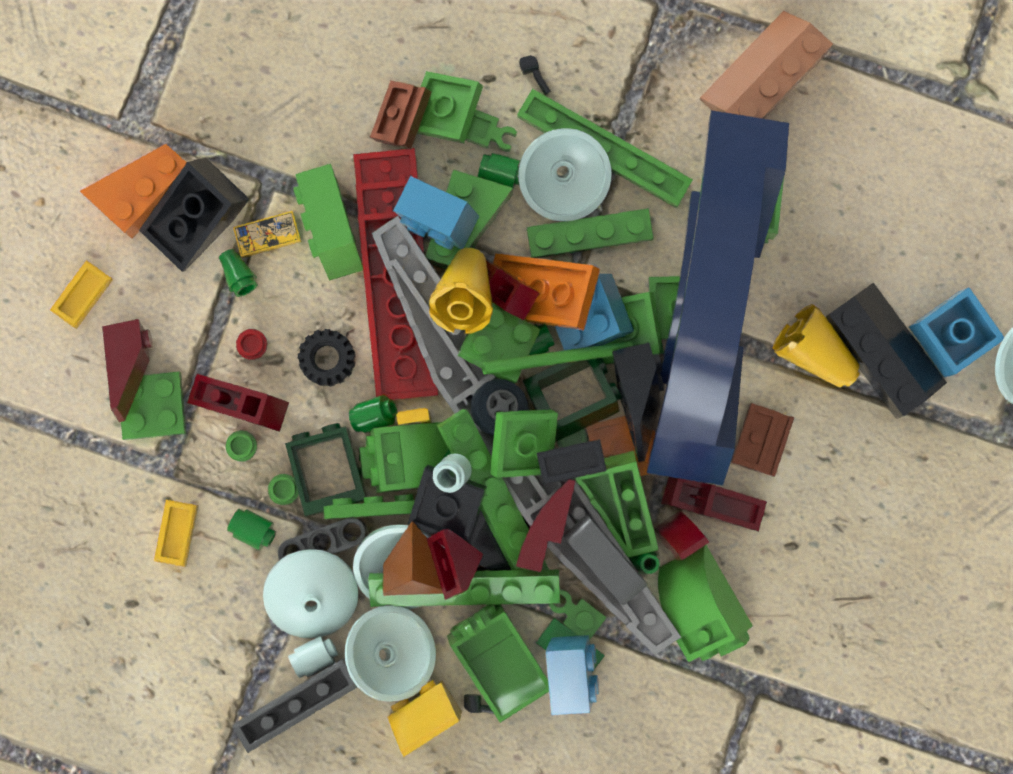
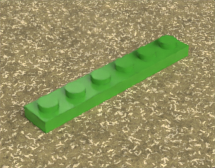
[517,88,693,208]
[437,409,549,570]
[368,569,560,607]

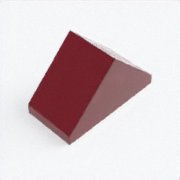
[427,529,483,600]

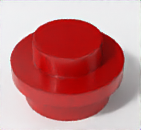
[236,329,268,360]

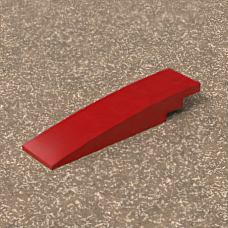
[353,148,439,400]

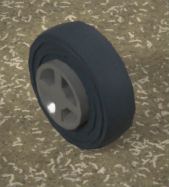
[471,379,528,436]

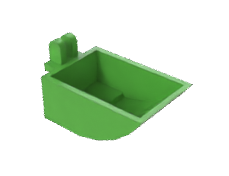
[358,422,448,493]
[658,545,753,662]
[447,604,549,723]

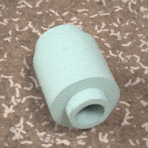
[433,454,472,493]
[288,635,338,678]

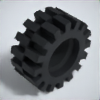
[298,329,356,387]

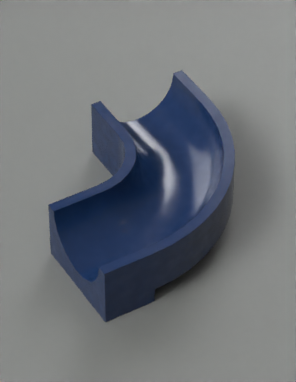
[647,110,789,486]

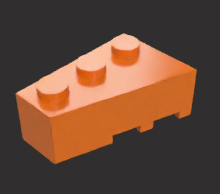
[80,144,187,239]

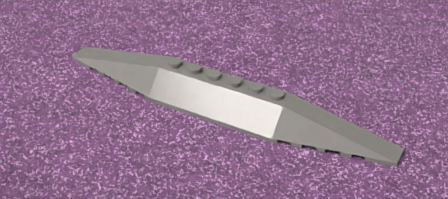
[372,216,681,655]

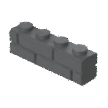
[232,658,357,753]

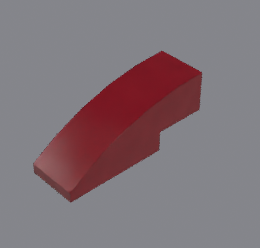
[486,259,540,320]
[661,477,767,532]
[516,479,576,572]
[654,511,709,560]

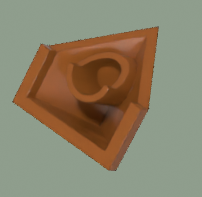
[383,521,443,596]

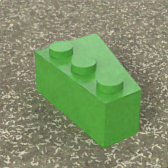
[293,164,363,281]
[426,170,513,269]
[575,451,659,557]

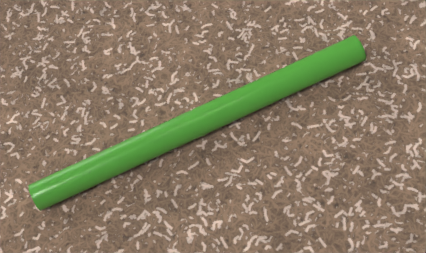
[481,341,633,375]

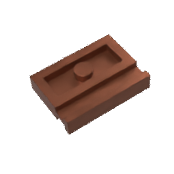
[370,80,432,149]
[731,403,794,477]

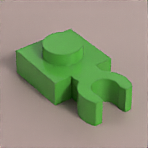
[465,110,517,152]
[549,589,607,640]

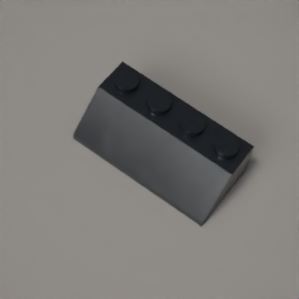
[826,283,947,419]

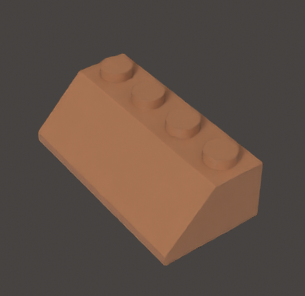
[700,11,833,119]

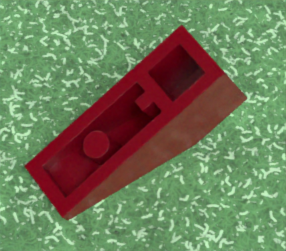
[102,319,153,422]
[187,374,289,432]

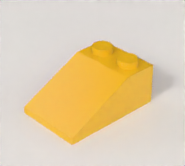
[387,680,462,757]

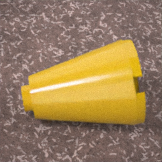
[429,248,493,334]
[772,304,860,387]

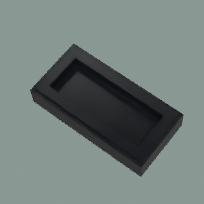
[537,439,607,484]

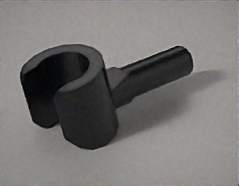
[519,55,551,95]
[464,694,494,714]

